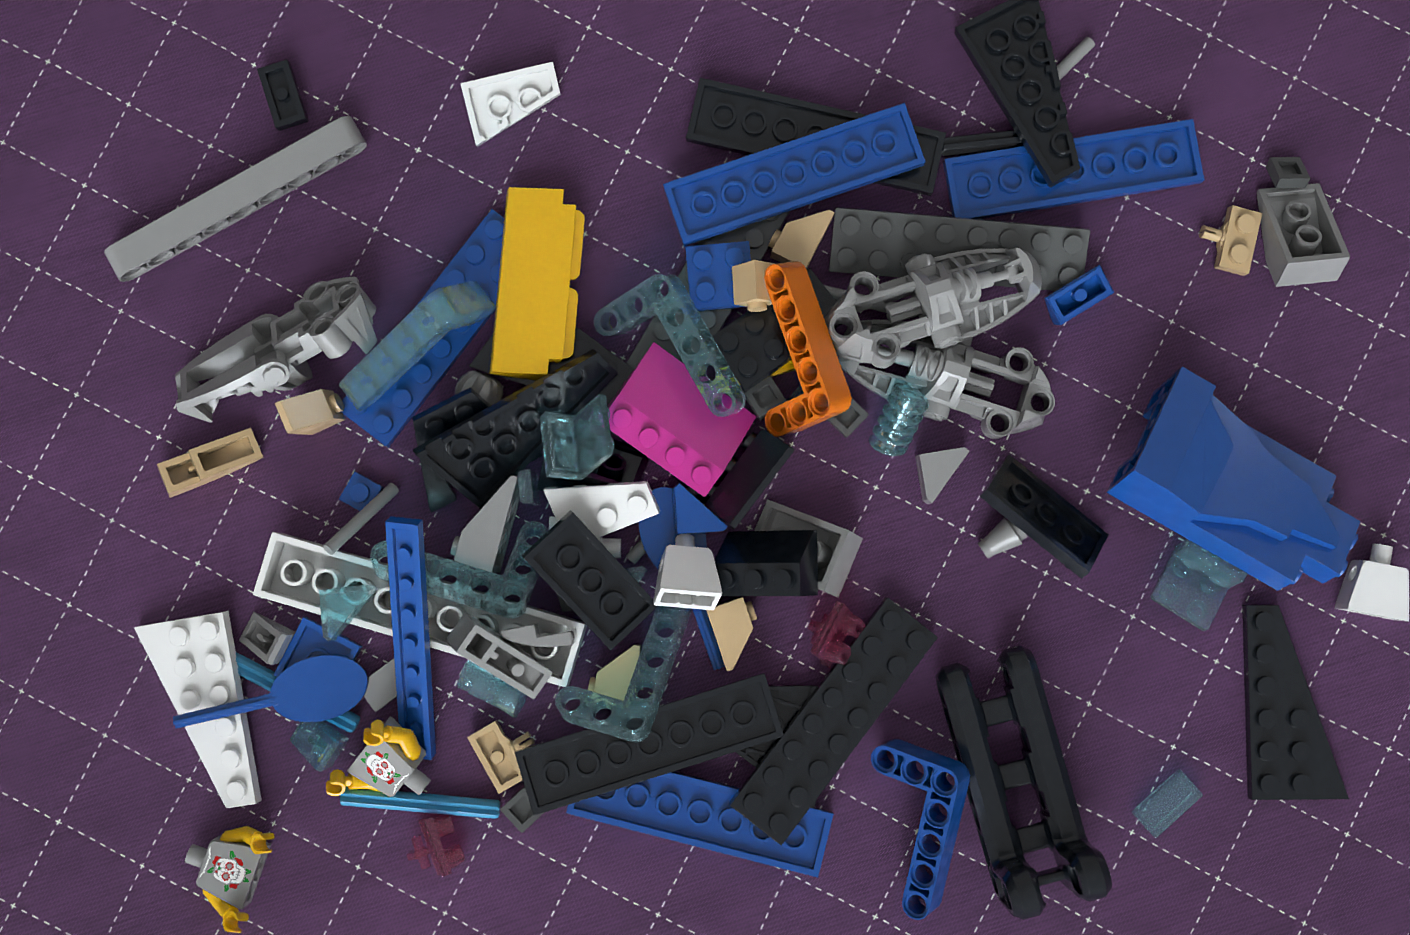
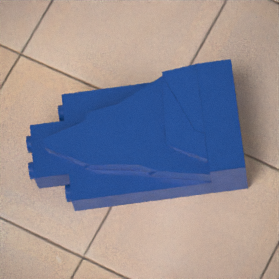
[1107,367,1360,591]

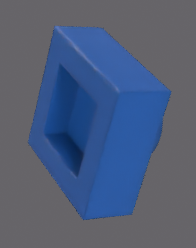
[339,471,385,511]

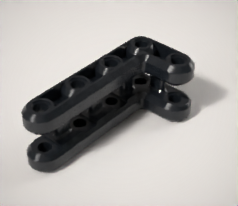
[935,645,1112,920]

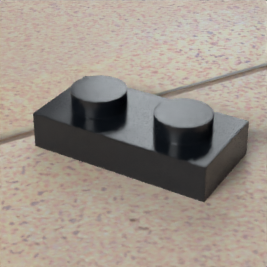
[257,60,309,131]

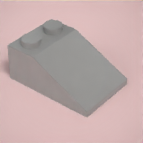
[1257,183,1350,287]
[451,475,525,573]
[754,499,863,598]

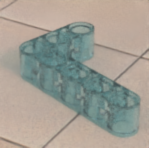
[594,274,746,417]
[339,281,496,411]
[370,521,548,619]
[555,606,691,742]

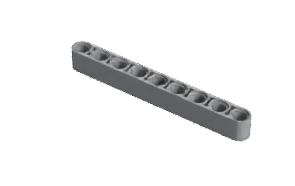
[104,116,367,282]

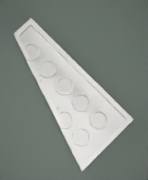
[134,611,262,808]

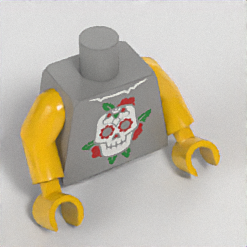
[326,716,431,797]
[185,826,274,933]

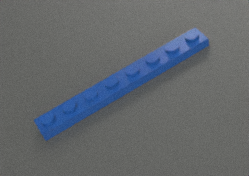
[385,516,436,760]

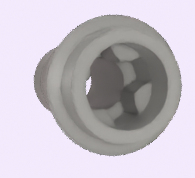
[978,517,1028,559]

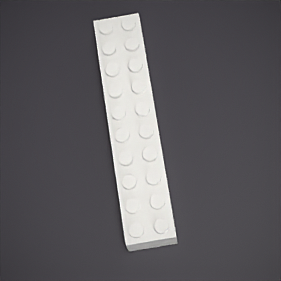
[253,532,587,688]

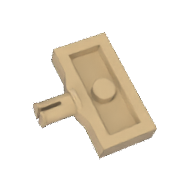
[1199,205,1262,276]
[467,720,535,794]

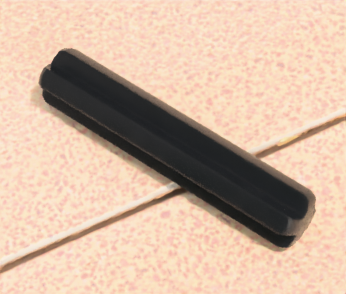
[941,130,1024,156]

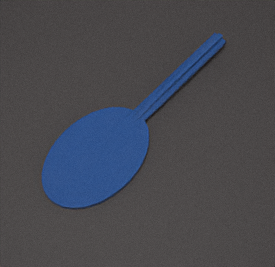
[639,487,725,670]
[173,655,368,729]

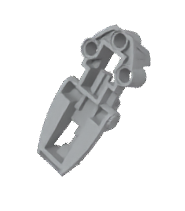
[824,248,1042,368]
[175,277,377,423]
[839,320,1055,439]

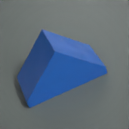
[672,483,728,534]

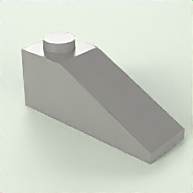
[446,612,553,699]

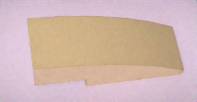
[157,428,263,498]

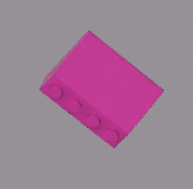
[598,342,756,497]

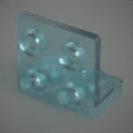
[540,394,614,481]
[1150,539,1247,631]

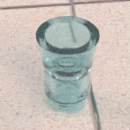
[457,660,527,719]

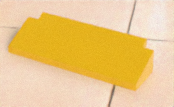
[490,187,585,381]

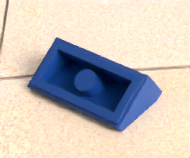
[1044,265,1114,325]

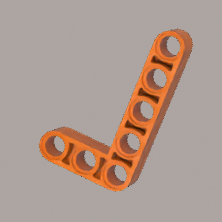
[764,261,852,437]

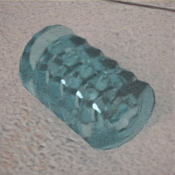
[868,383,929,456]

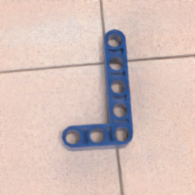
[871,739,970,920]

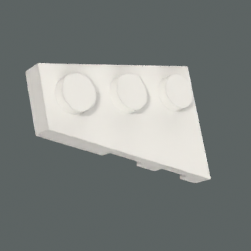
[460,62,561,147]
[544,481,660,538]

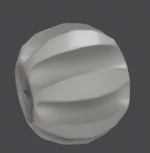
[455,370,503,405]

